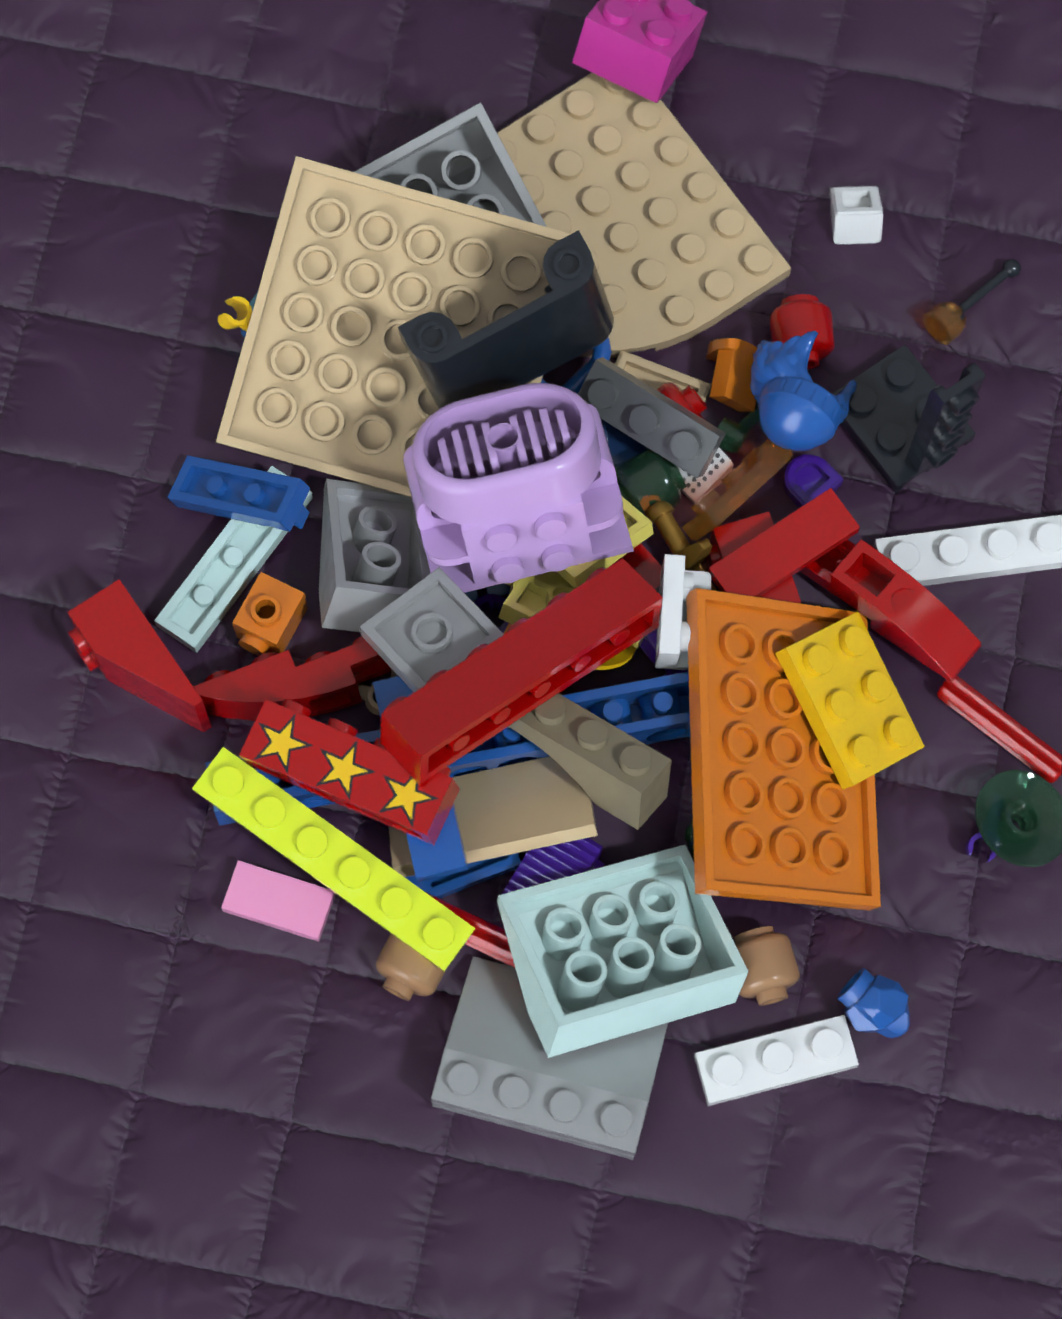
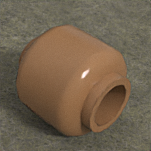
[734,926,800,1006]
[375,933,447,1001]

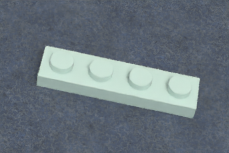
[154,466,313,653]

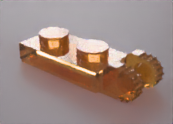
[681,439,794,541]

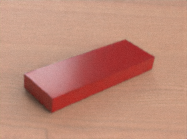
[708,488,860,597]

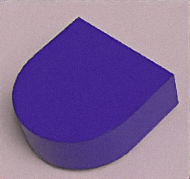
[783,454,844,508]

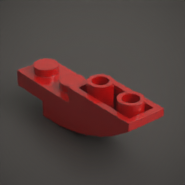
[800,539,981,682]
[194,636,391,721]

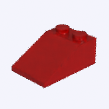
[67,579,212,732]

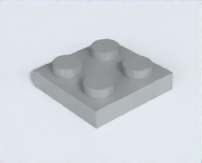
[360,567,504,692]

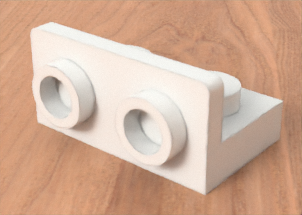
[655,554,711,670]

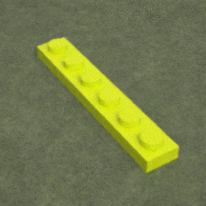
[192,747,475,972]

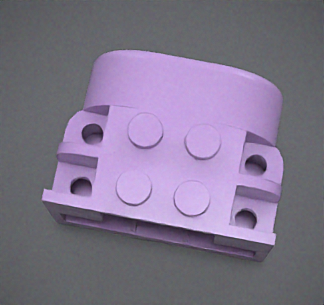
[403,383,633,593]

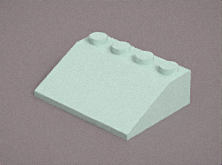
[497,845,749,1058]

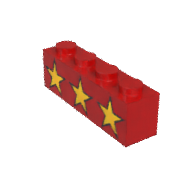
[239,699,460,845]

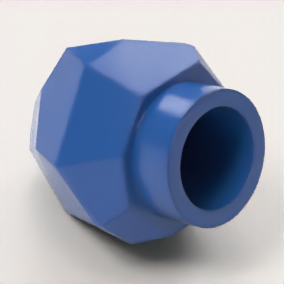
[837,968,910,1038]

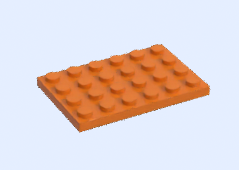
[686,588,881,911]

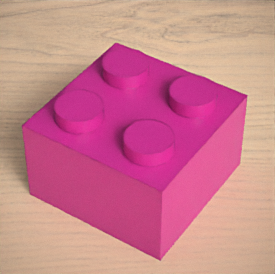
[572,0,707,103]

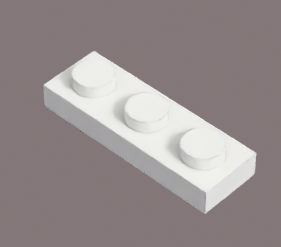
[694,1015,859,1106]

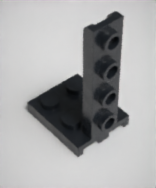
[832,345,986,493]

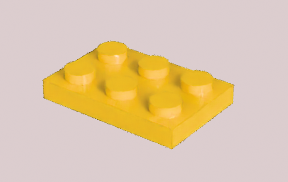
[775,612,925,790]

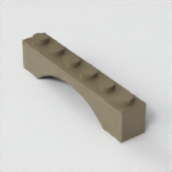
[391,668,671,830]

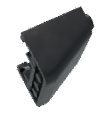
[398,230,614,409]

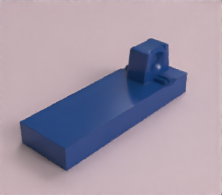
[167,455,310,532]

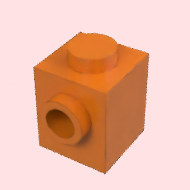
[232,572,308,656]

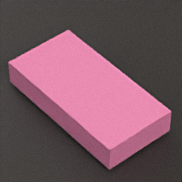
[221,860,336,942]

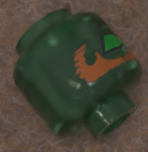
[615,449,686,517]

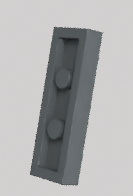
[578,357,726,478]

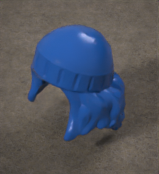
[750,331,857,451]

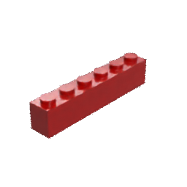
[380,558,663,785]

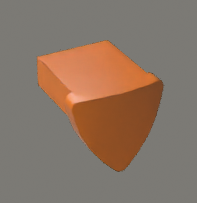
[706,338,757,412]

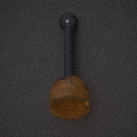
[923,259,1021,345]

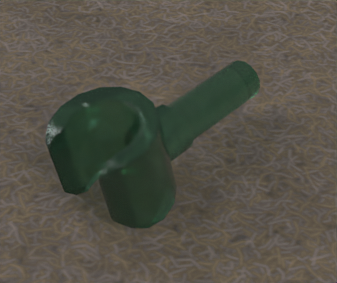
[718,406,760,453]

